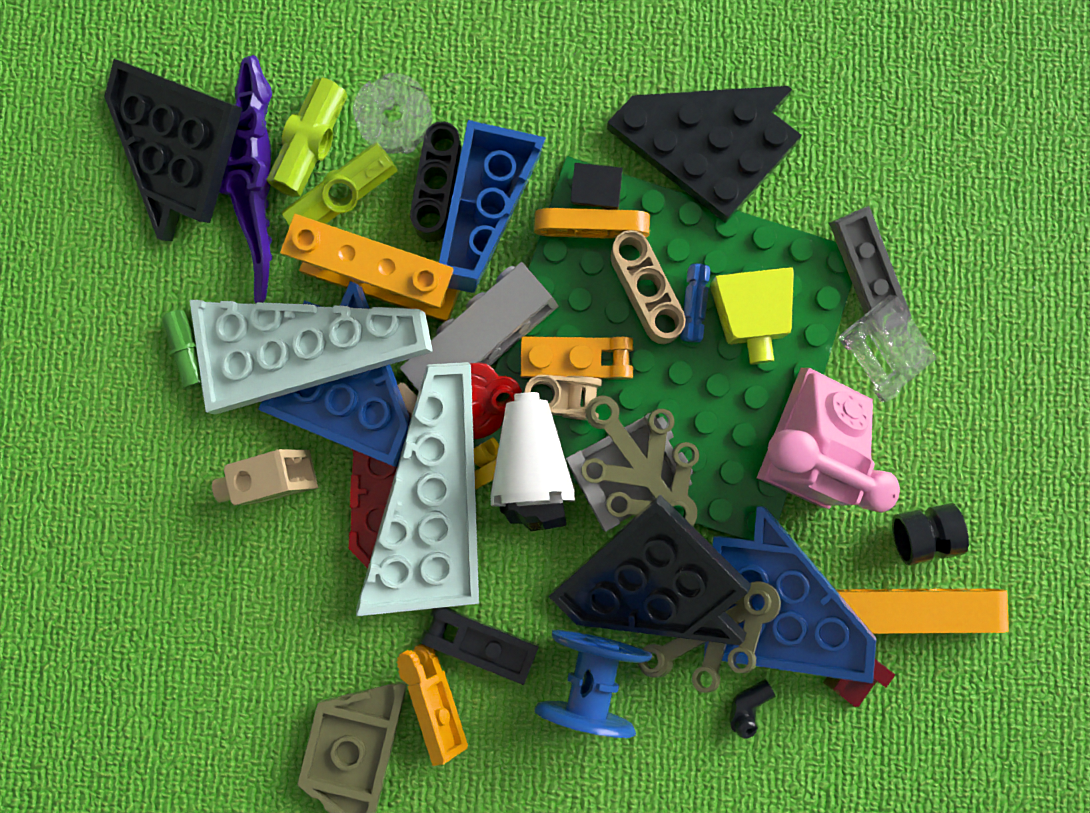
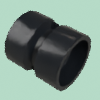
[892,503,969,566]

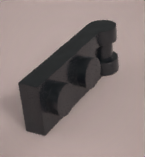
[419,607,539,685]

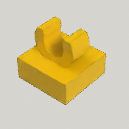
[474,437,499,490]

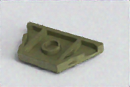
[297,681,408,813]

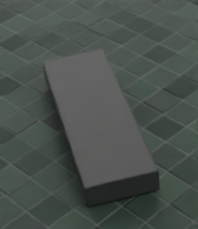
[829,206,911,331]

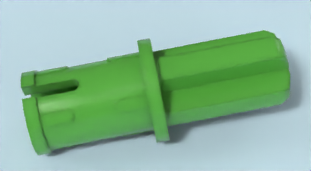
[162,310,202,390]

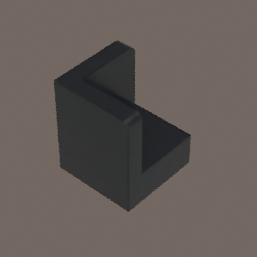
[571,163,623,210]

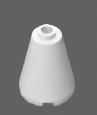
[490,392,575,506]

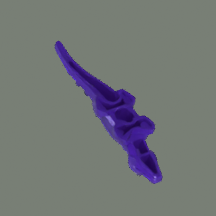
[219,55,273,303]

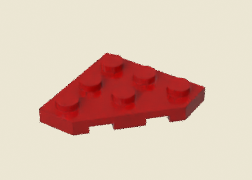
[348,449,397,569]

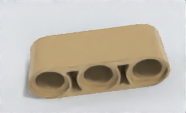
[610,230,686,344]

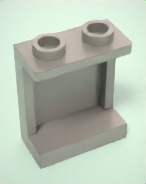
[565,413,693,531]

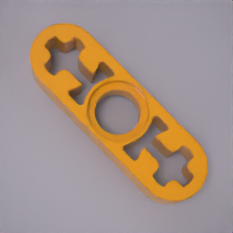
[534,208,650,238]

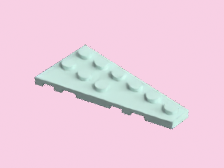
[190,300,433,415]
[356,362,479,616]

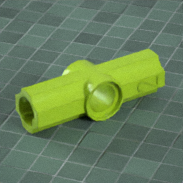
[267,77,348,197]
[282,141,398,226]

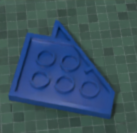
[258,281,411,467]
[704,506,876,683]

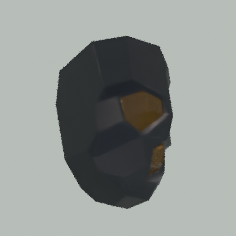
[499,503,567,532]

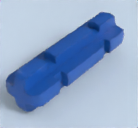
[681,264,710,342]

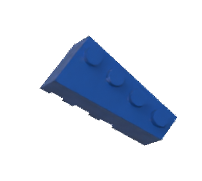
[439,120,546,293]

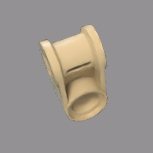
[524,374,602,420]

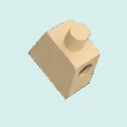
[212,449,318,506]

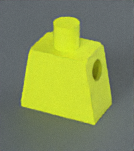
[710,267,794,364]

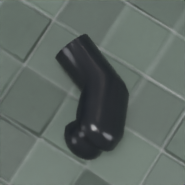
[729,679,776,739]

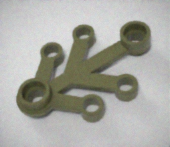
[581,396,699,526]
[638,582,781,693]

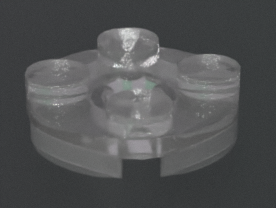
[353,73,432,154]

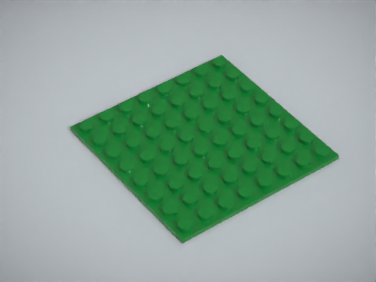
[473,156,852,540]

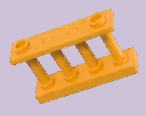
[280,214,460,322]

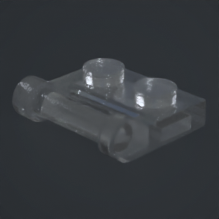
[839,295,937,402]

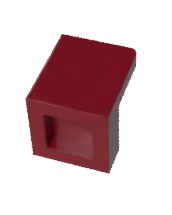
[823,659,896,707]

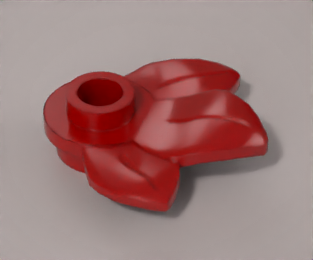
[470,362,522,439]

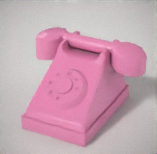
[757,368,900,513]

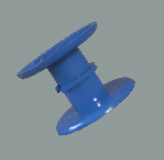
[534,630,653,738]

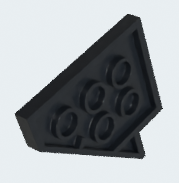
[104,59,243,241]
[607,86,802,223]
[549,495,751,645]

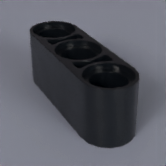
[410,121,462,242]

